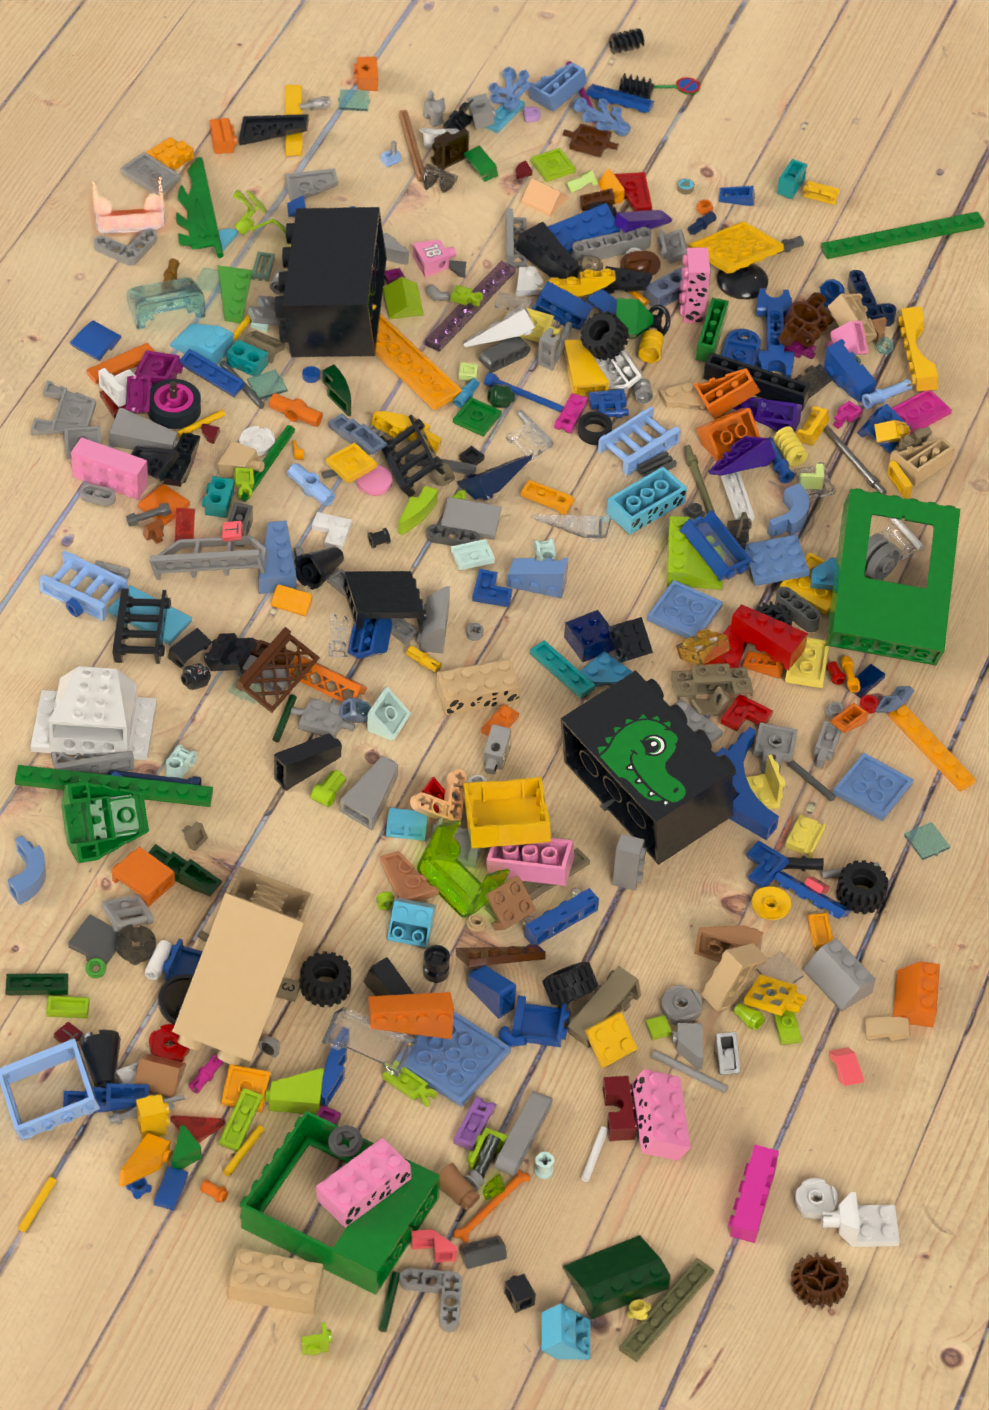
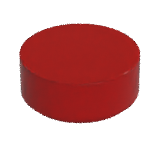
[859,695,879,714]

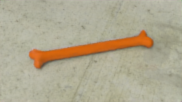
[453,1169,530,1243]

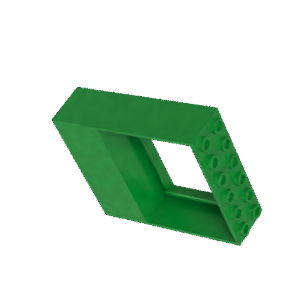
[240,1110,440,1295]

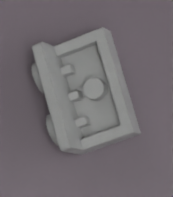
[658,229,687,264]

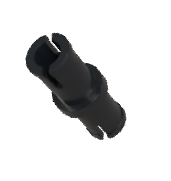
[784,856,824,872]

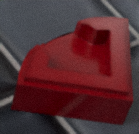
[516,161,533,179]
[202,423,220,444]

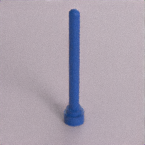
[484,372,564,412]

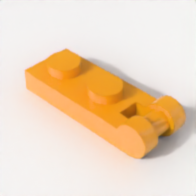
[521,480,575,515]

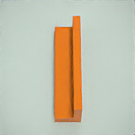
[289,655,367,702]

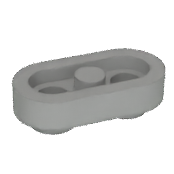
[80,483,116,506]

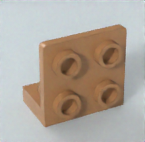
[486,876,536,930]

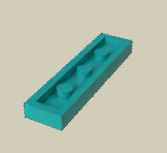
[530,640,595,699]

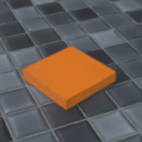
[138,484,190,526]

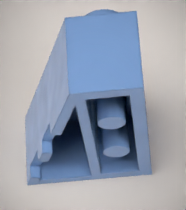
[528,62,587,112]
[507,558,569,598]

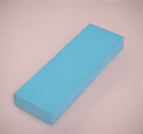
[485,100,525,133]

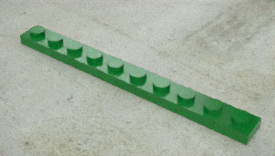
[821,211,985,259]
[15,765,213,807]

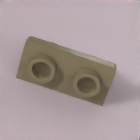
[244,330,286,364]

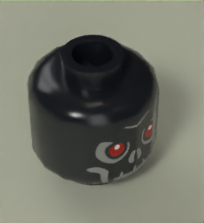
[181,663,211,690]

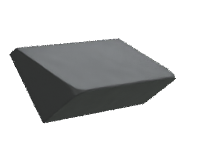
[458,1235,507,1269]

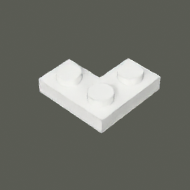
[312,512,352,551]

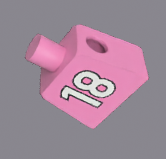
[413,240,456,277]

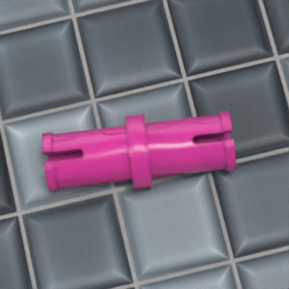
[188,1055,223,1094]

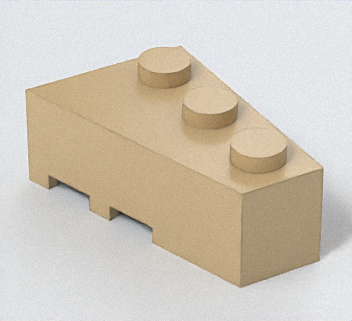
[828,294,877,345]
[890,437,955,487]
[701,943,769,1011]

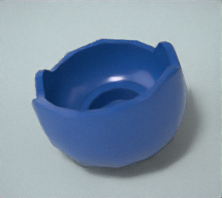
[819,279,845,307]

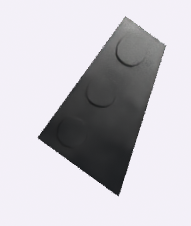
[592,266,653,294]
[131,446,180,482]

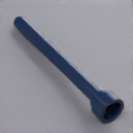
[108,770,202,785]

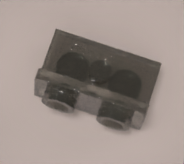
[794,364,832,398]
[726,512,752,550]

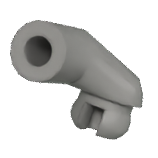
[426,285,450,301]

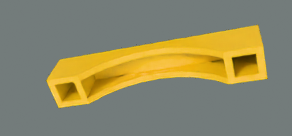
[898,306,938,391]

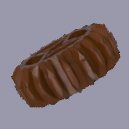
[790,1252,849,1309]

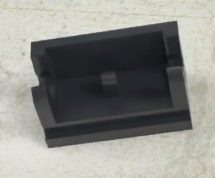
[168,628,212,668]

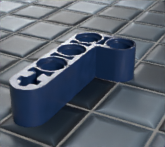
[847,270,897,327]

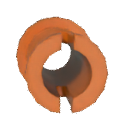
[200,1179,229,1203]

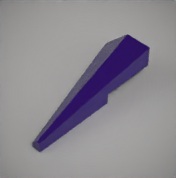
[733,397,802,432]

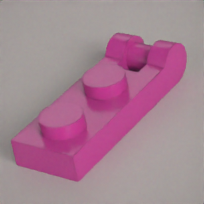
[554,393,588,434]

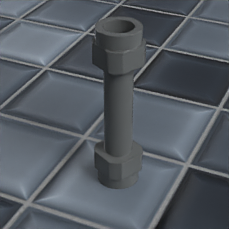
[126,503,171,527]

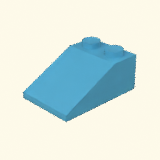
[170,324,234,365]

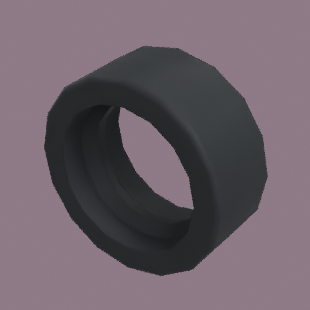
[578,411,612,445]

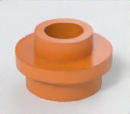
[696,199,713,215]

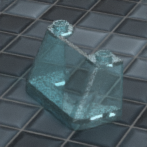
[127,277,205,330]

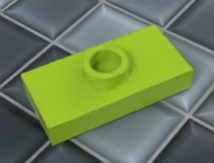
[773,1010,801,1045]

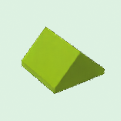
[383,277,424,319]

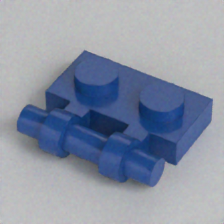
[588,389,629,418]

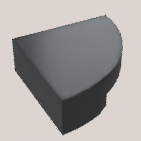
[449,260,466,278]

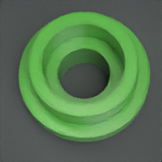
[86,958,106,979]

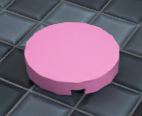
[356,465,392,496]

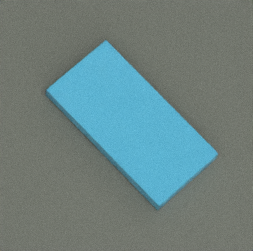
[108,585,192,645]

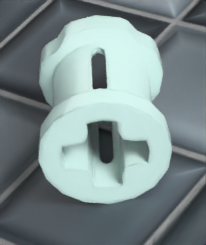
[534,1152,554,1179]

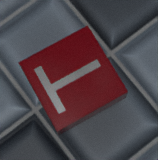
[53,1022,83,1044]

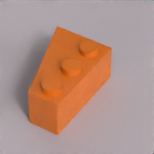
[694,368,760,419]

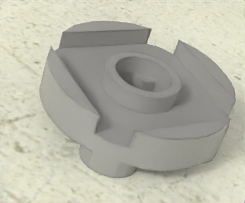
[661,985,702,1025]

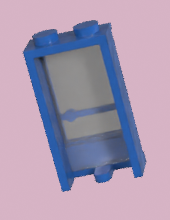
[680,510,752,581]

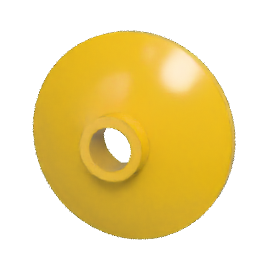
[751,886,791,920]

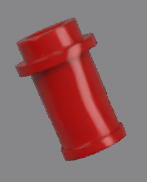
[826,661,846,685]

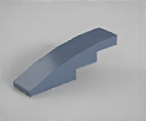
[328,414,387,455]

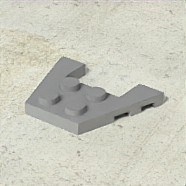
[31,380,96,435]

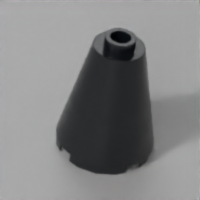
[294,546,344,590]
[79,1030,121,1088]

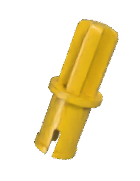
[406,646,442,674]

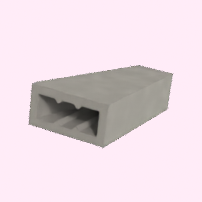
[109,408,179,450]
[340,755,398,830]

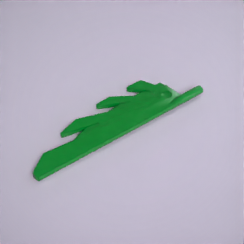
[176,157,224,258]

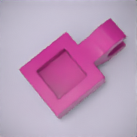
[833,401,863,429]

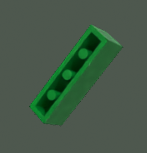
[696,297,729,362]

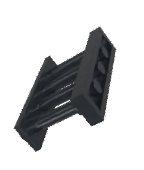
[380,414,445,497]
[112,589,171,664]

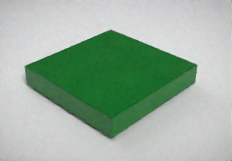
[453,397,502,437]

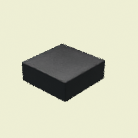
[459,446,485,465]

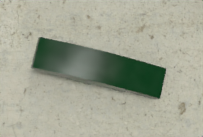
[148,844,223,897]

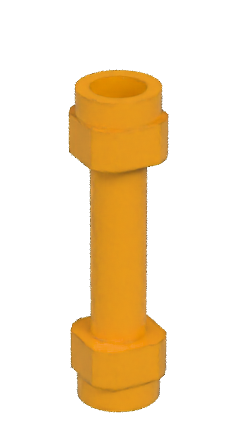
[840,656,860,693]

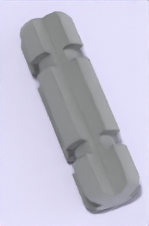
[94,560,130,579]

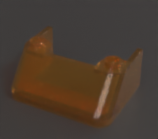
[91,176,165,234]

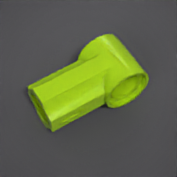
[310,770,346,808]

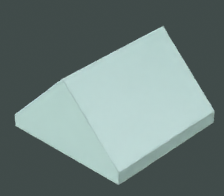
[367,687,411,741]

